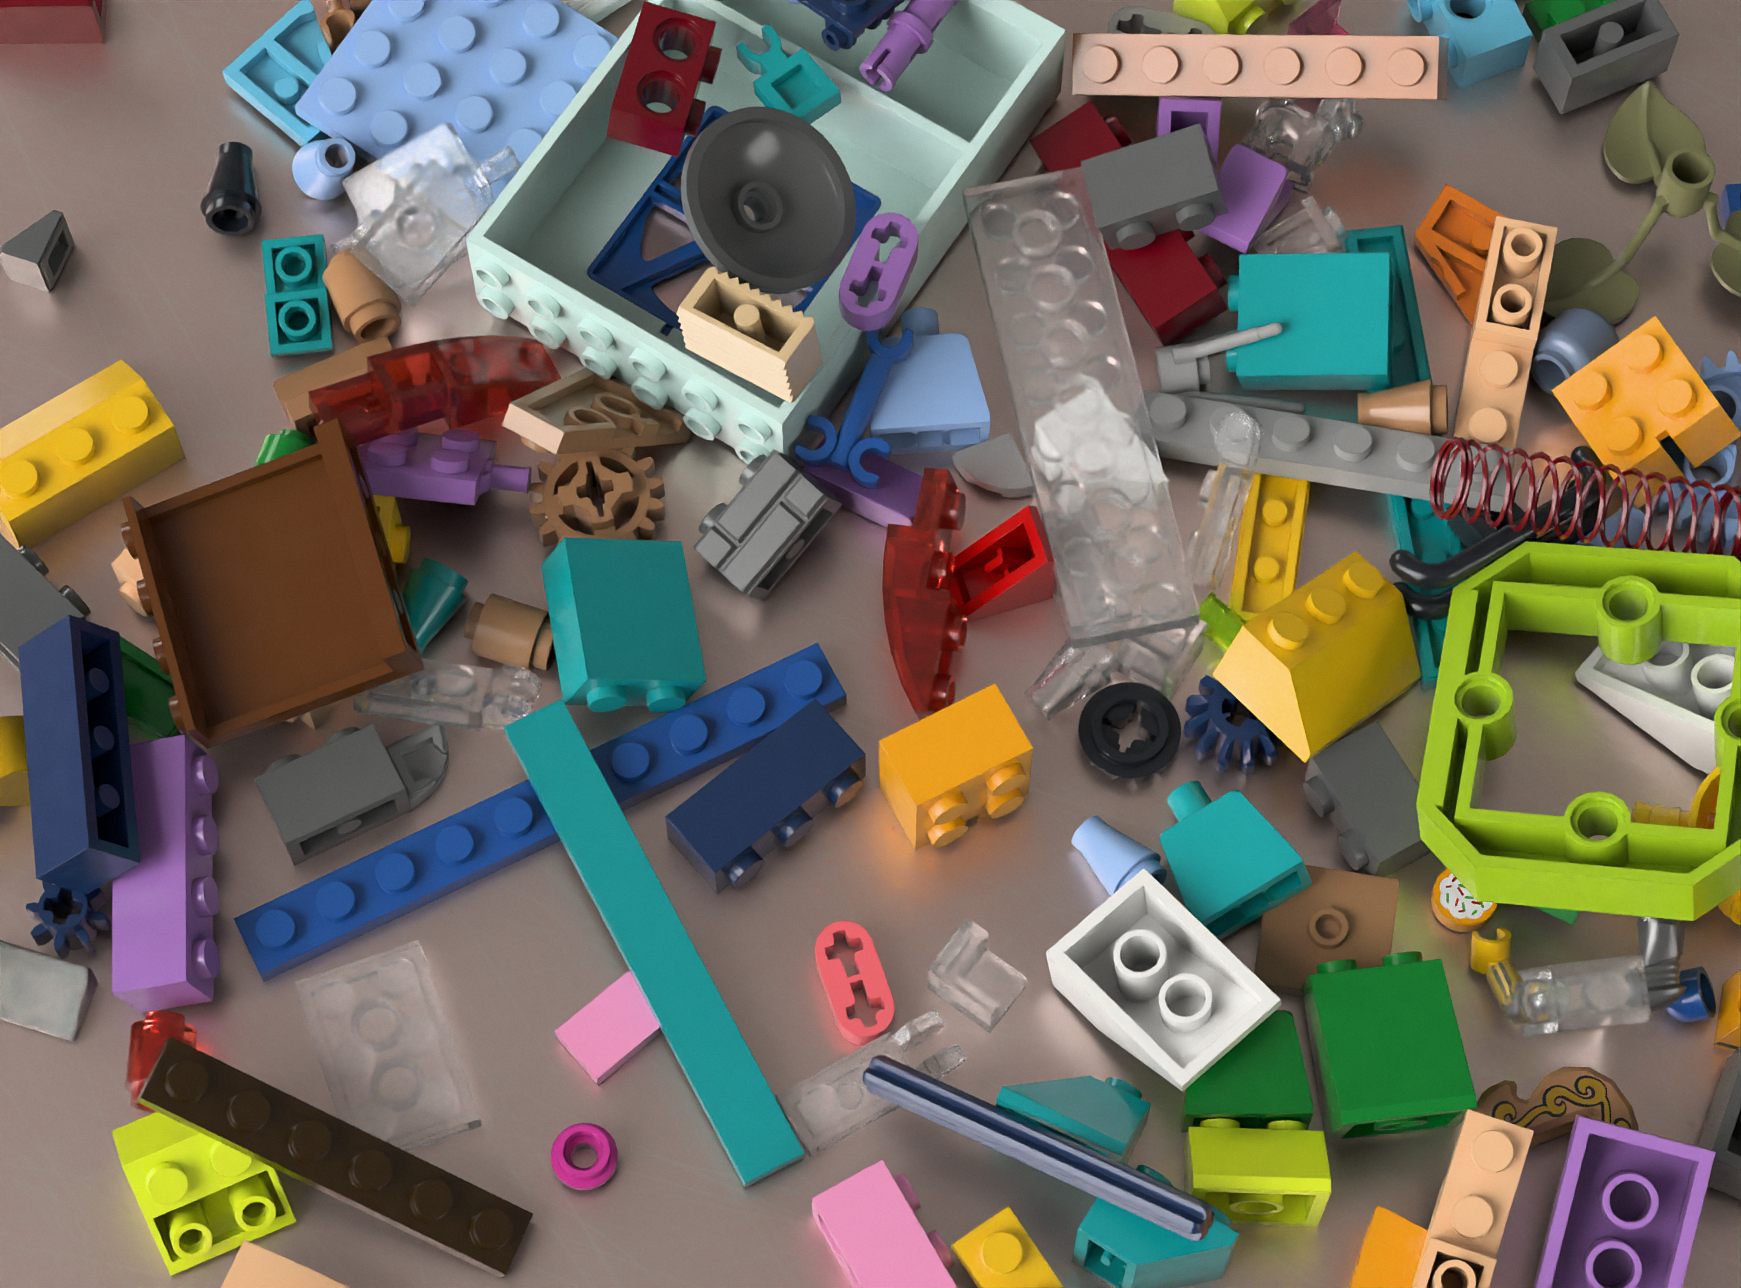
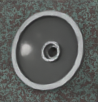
[681,107,856,294]

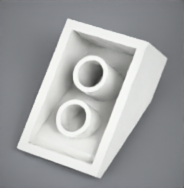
[1575,620,1736,774]
[1046,868,1282,1092]

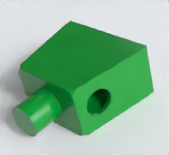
[1181,1010,1313,1132]

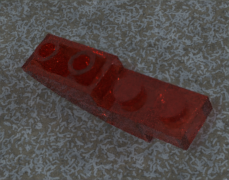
[308,335,562,445]
[882,467,968,720]

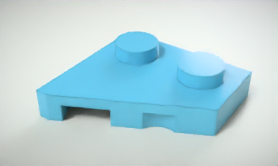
[222,0,332,147]

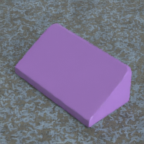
[802,437,940,539]

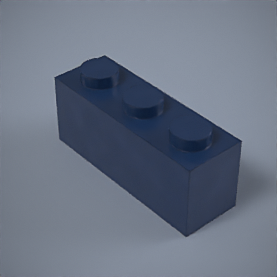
[665,699,866,895]

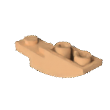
[1452,216,1558,448]
[1411,1109,1534,1288]

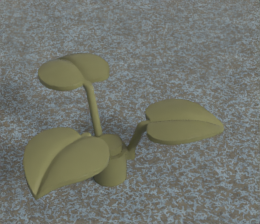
[1542,81,1741,325]

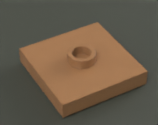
[1254,865,1400,997]

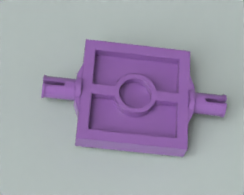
[359,423,532,505]

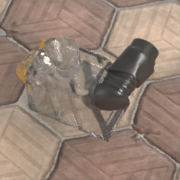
[1470,916,1687,1038]

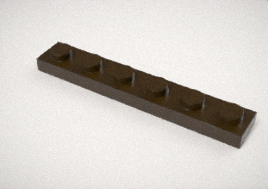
[136,1036,533,1278]

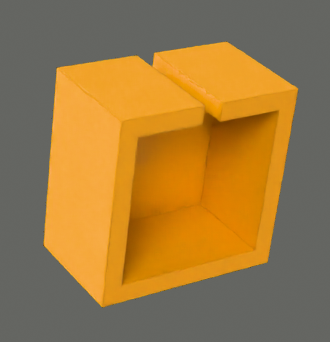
[1551,316,1741,509]
[879,683,1033,851]

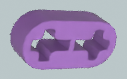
[839,213,919,331]

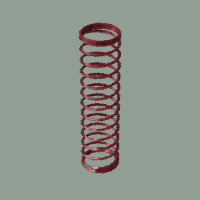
[1429,436,1741,562]

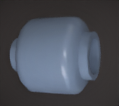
[1530,307,1620,396]

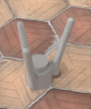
[1155,322,1306,415]

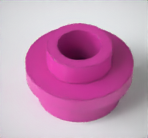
[551,1123,618,1190]

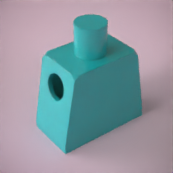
[1159,781,1313,941]

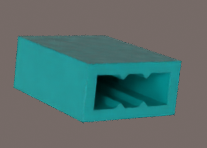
[1226,252,1395,391]
[541,538,706,713]

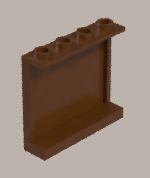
[121,418,425,749]

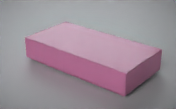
[555,970,663,1085]

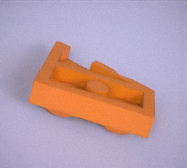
[1414,183,1507,327]

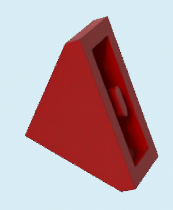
[941,505,1057,623]

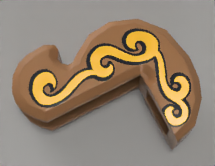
[1475,1067,1639,1149]

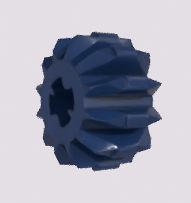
[1184,675,1286,777]

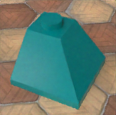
[996,1075,1151,1164]

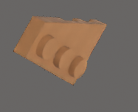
[502,367,692,454]

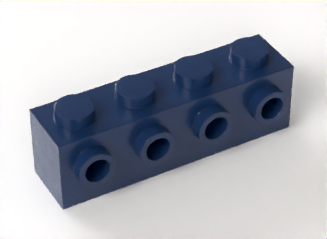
[18,615,140,894]

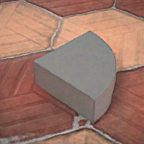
[953,432,1035,498]
[385,721,449,809]

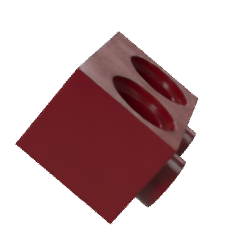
[606,1,722,157]

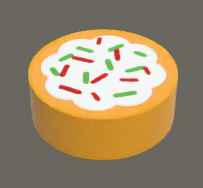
[1431,868,1498,932]

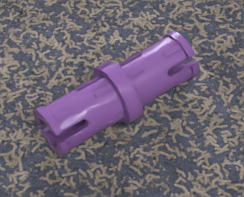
[859,0,960,92]

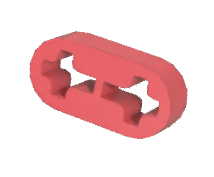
[815,921,895,1046]

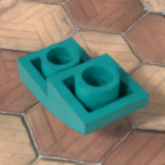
[261,234,333,357]

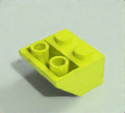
[112,1112,297,1276]

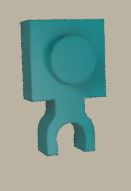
[736,24,842,124]

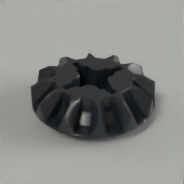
[1078,682,1181,783]

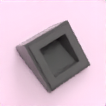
[0,210,74,292]

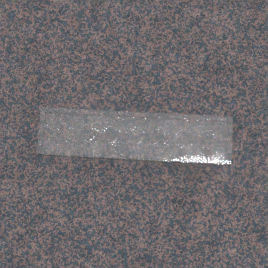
[963,167,1200,649]

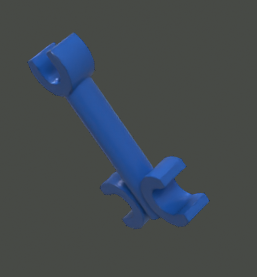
[794,327,914,489]

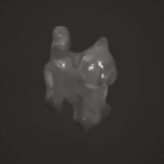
[1241,98,1365,194]

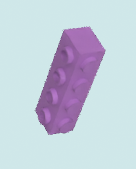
[112,735,220,1013]

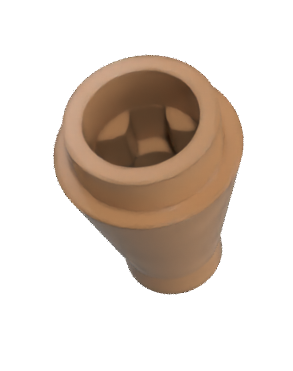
[1358,379,1448,435]

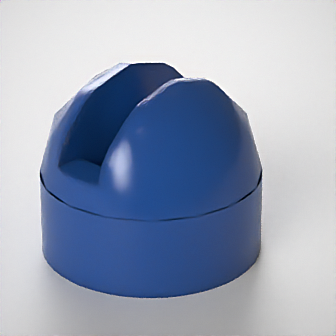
[1665,966,1716,1022]

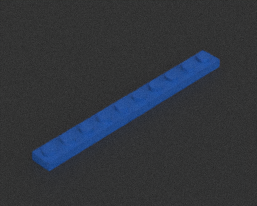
[233,643,847,982]

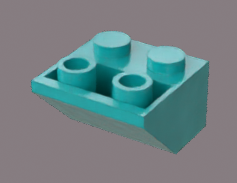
[1072,1161,1239,1288]

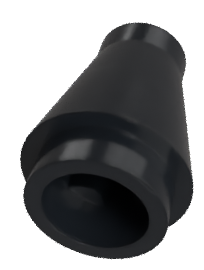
[200,142,262,236]

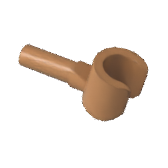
[320,0,357,55]

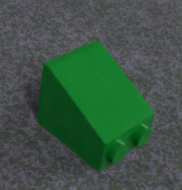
[1302,951,1478,1143]

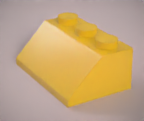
[0,359,186,548]
[1212,551,1421,763]

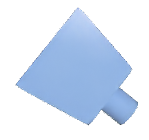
[870,307,990,456]

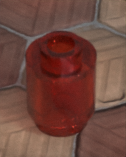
[125,1011,198,1113]

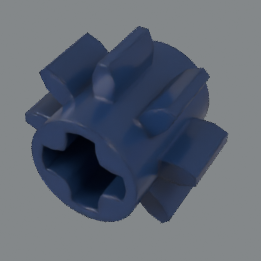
[26,881,112,960]

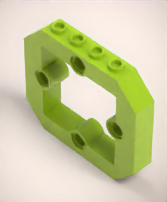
[1416,541,1741,921]

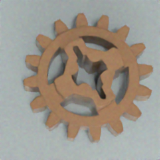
[529,447,666,547]

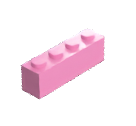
[812,1159,957,1288]

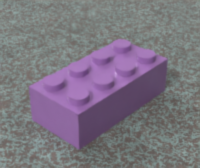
[1532,1114,1716,1288]

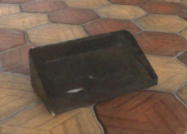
[0,940,99,1042]

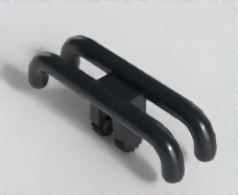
[1389,446,1607,621]

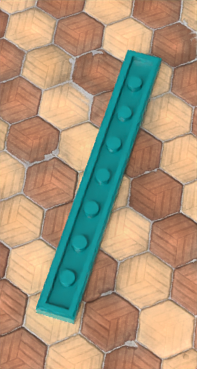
[1340,225,1469,690]
[504,699,805,1188]

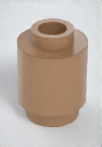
[322,248,401,343]
[464,593,556,672]

